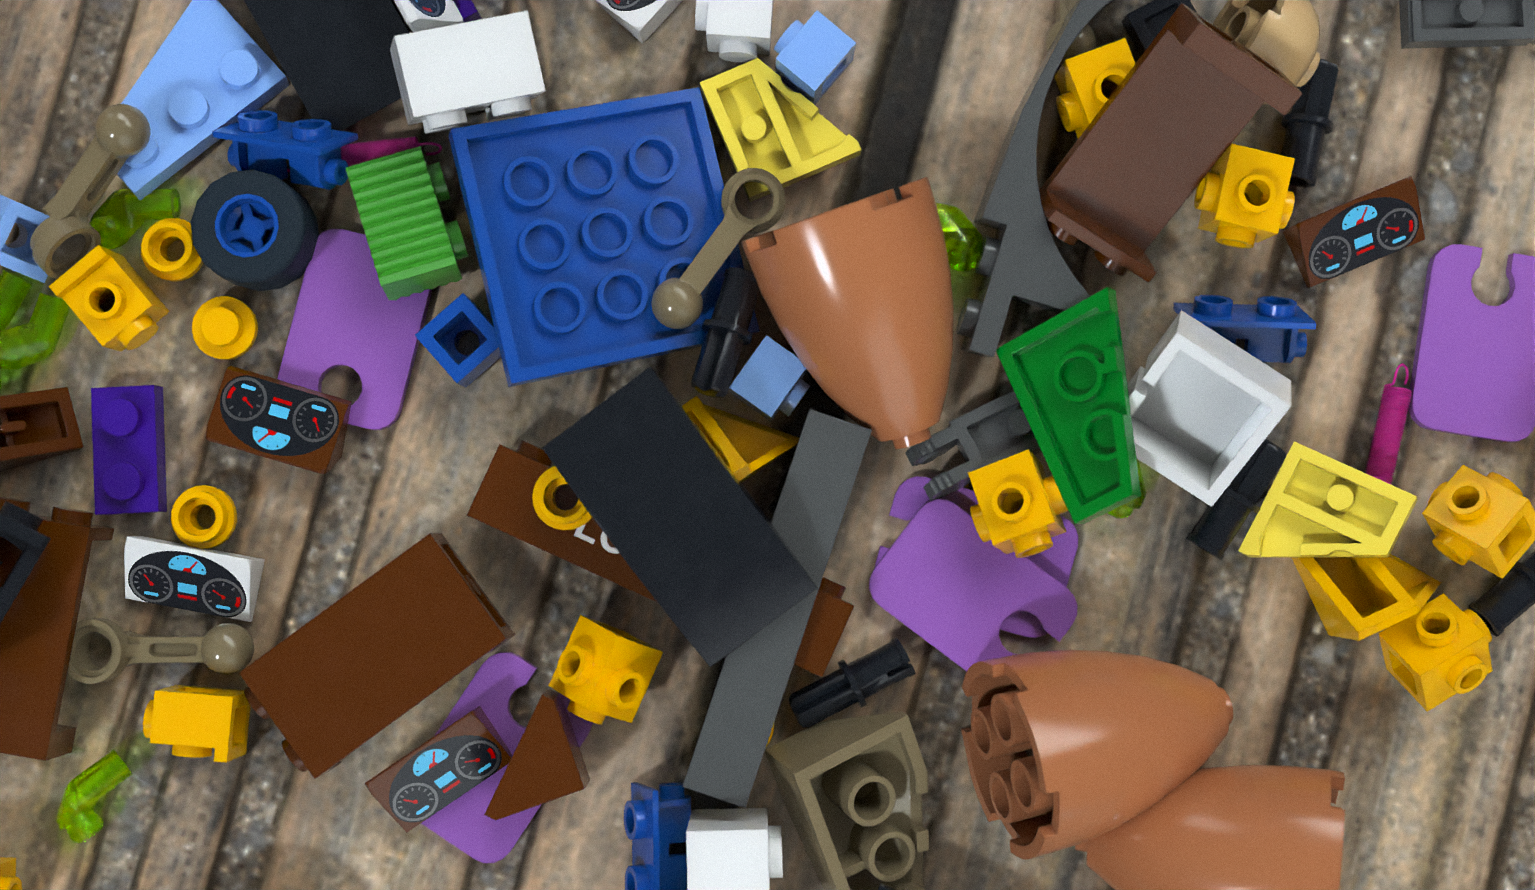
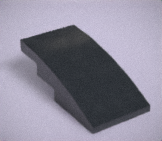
[244,0,410,131]
[542,367,818,667]

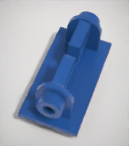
[212,110,358,190]
[1173,295,1316,363]
[624,782,691,890]

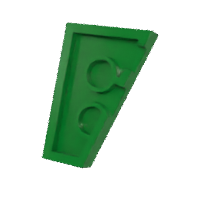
[996,287,1141,524]

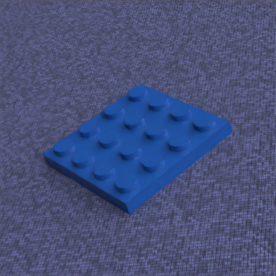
[449,87,760,387]

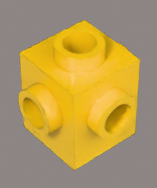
[1055,38,1135,139]
[1194,144,1295,249]
[968,449,1069,558]
[1422,465,1535,579]
[1378,593,1493,712]
[548,615,663,725]

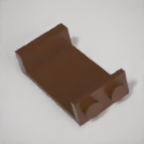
[1039,3,1303,283]
[0,497,114,761]
[239,533,515,779]

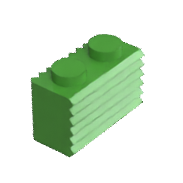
[345,146,469,300]

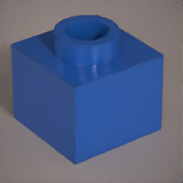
[415,293,501,388]

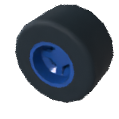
[191,170,319,291]

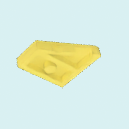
[700,58,862,202]
[1238,442,1418,558]

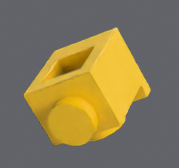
[49,245,170,352]
[143,685,251,763]

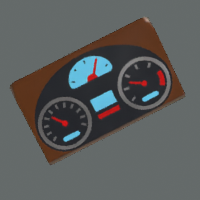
[1283,176,1425,289]
[205,366,352,474]
[364,706,513,833]

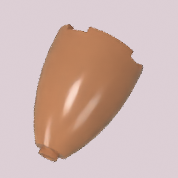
[741,177,954,449]
[961,649,1233,860]
[1075,765,1345,890]

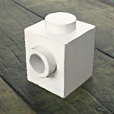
[695,0,774,63]

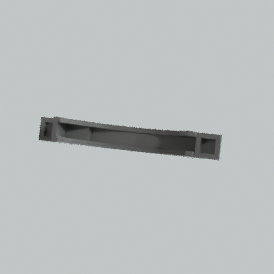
[956,0,1115,357]

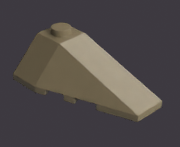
[765,711,929,890]

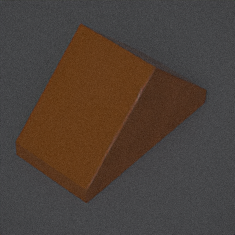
[0,387,84,472]
[484,689,590,820]

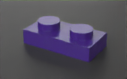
[91,385,167,515]

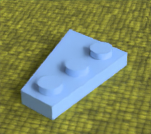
[117,0,289,201]

